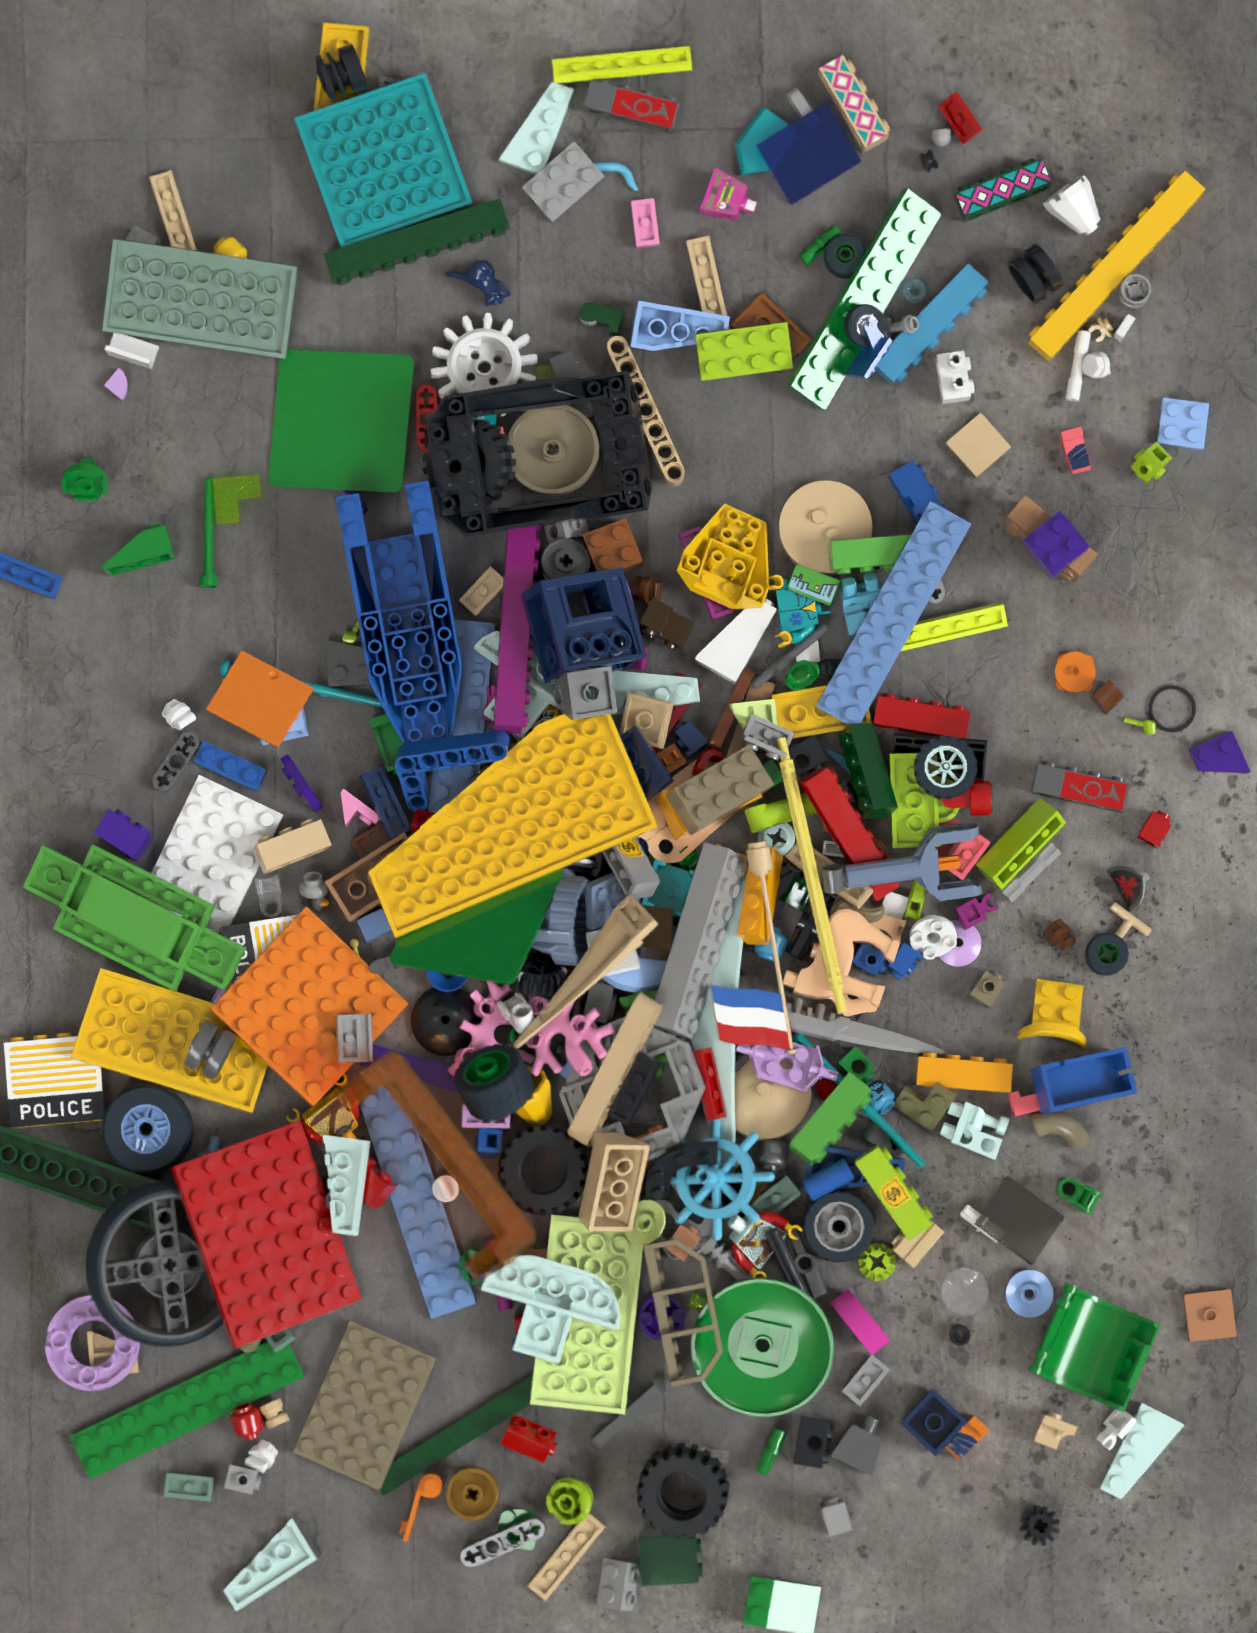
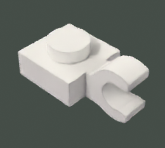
[1097,1409,1137,1450]

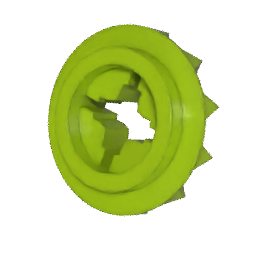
[858,1243,896,1281]

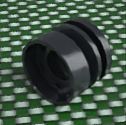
[315,43,369,103]

